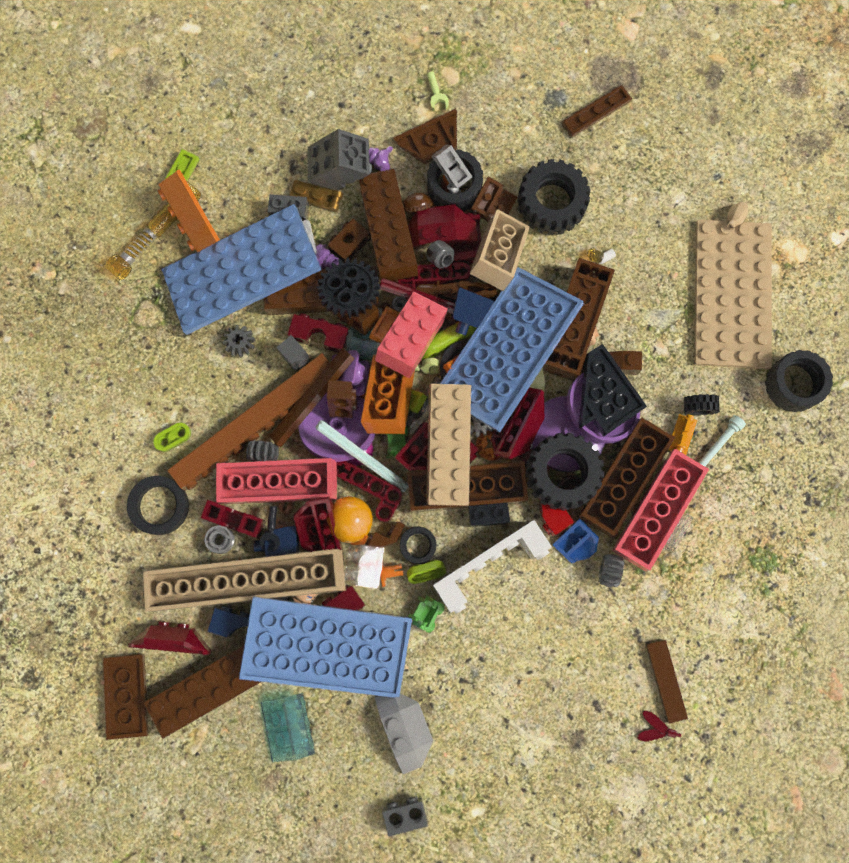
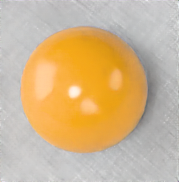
[326,496,373,543]

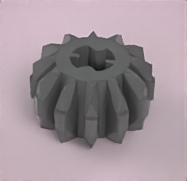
[223,325,256,358]
[246,440,279,462]
[599,554,624,588]

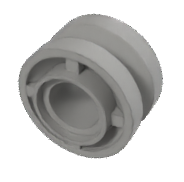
[204,526,235,554]

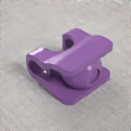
[331,350,370,396]

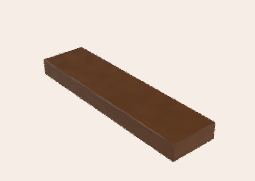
[562,85,632,138]
[645,640,688,724]

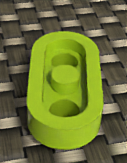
[153,423,191,452]
[407,560,446,584]

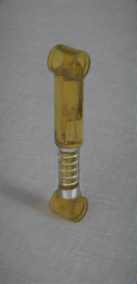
[105,180,202,281]

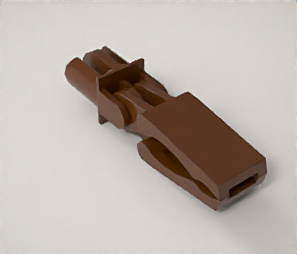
[417,280,498,303]

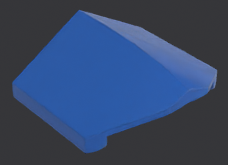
[553,519,599,563]

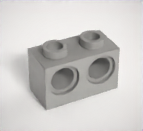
[431,145,472,189]

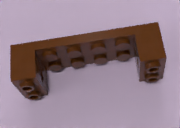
[543,258,615,381]

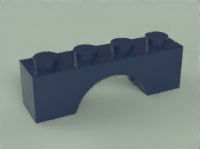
[208,606,250,637]

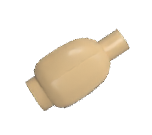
[727,202,748,230]

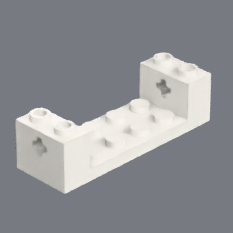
[433,520,552,614]

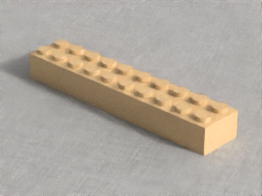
[143,549,346,612]

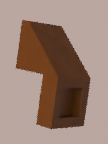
[365,521,405,552]

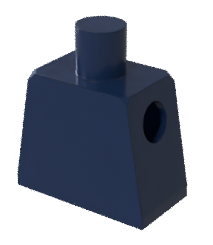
[452,287,494,336]
[254,525,299,557]

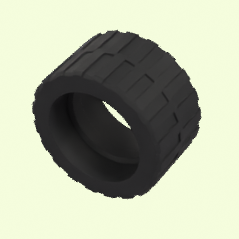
[427,149,483,212]
[765,350,833,412]

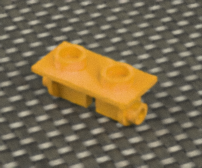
[668,414,697,455]

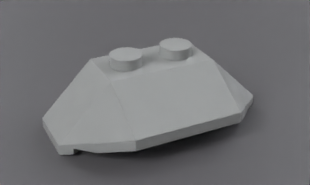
[374,694,433,774]

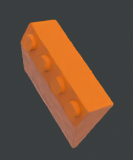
[157,169,219,253]

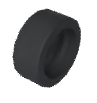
[400,526,437,564]

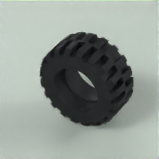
[517,159,591,235]
[525,433,604,510]

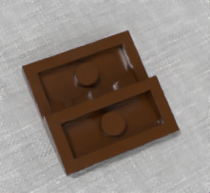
[471,176,518,222]

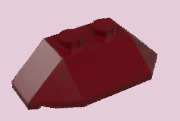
[408,204,478,250]
[491,387,545,459]
[394,420,428,471]
[293,497,344,561]
[128,621,212,655]

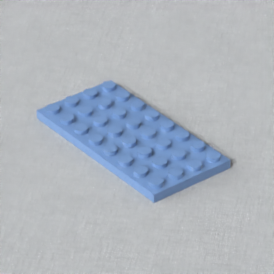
[162,204,322,335]
[440,267,584,433]
[239,596,412,698]

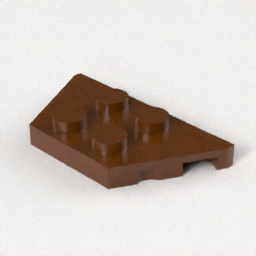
[393,109,457,165]

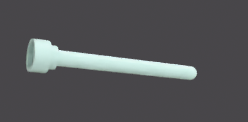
[698,415,746,466]

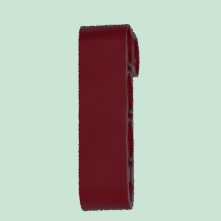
[398,263,471,301]
[336,461,402,523]

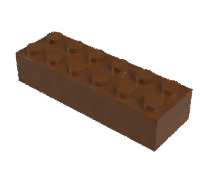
[359,169,418,281]
[264,267,379,315]
[578,417,675,538]
[407,461,528,513]
[144,645,261,739]

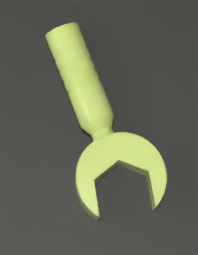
[427,72,449,112]
[415,358,439,374]

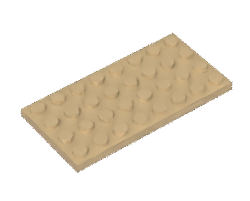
[694,220,772,369]

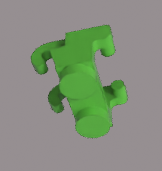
[386,426,408,458]
[408,596,444,633]

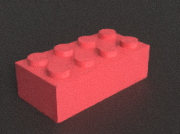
[375,292,448,378]

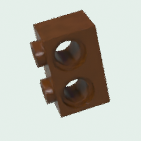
[327,381,357,418]

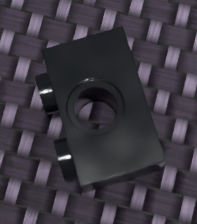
[468,503,510,527]

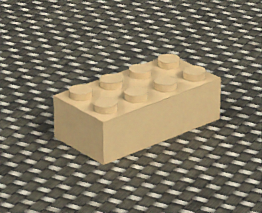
[470,209,530,291]

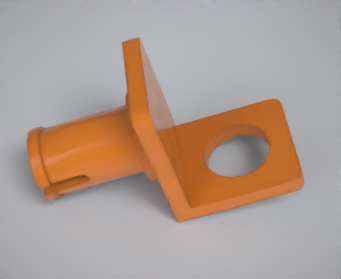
[358,560,404,587]

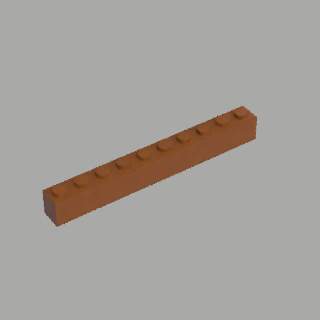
[167,354,330,491]

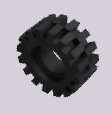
[683,394,720,416]

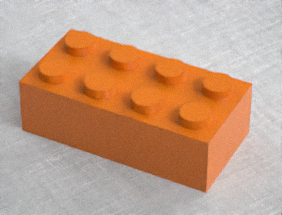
[361,355,415,434]

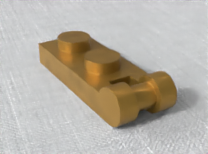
[289,180,344,212]

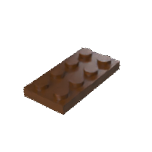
[103,654,149,740]

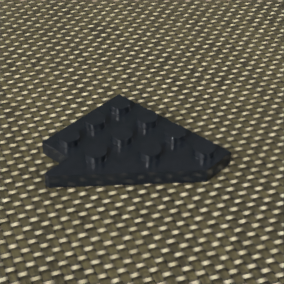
[578,344,648,437]

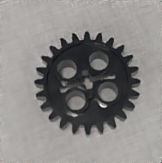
[317,258,380,319]

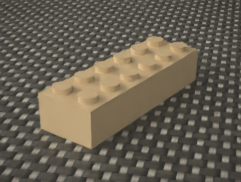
[426,384,471,505]

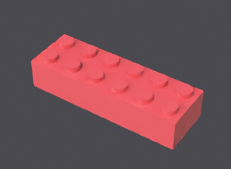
[612,449,709,572]
[216,458,337,504]

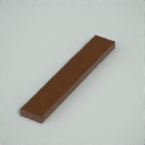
[270,348,355,448]

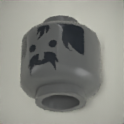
[426,240,454,269]

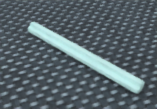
[316,420,409,492]

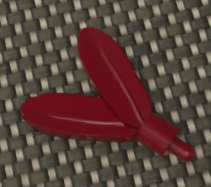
[637,710,682,742]

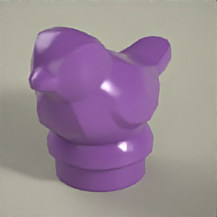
[369,146,393,171]
[316,244,339,269]

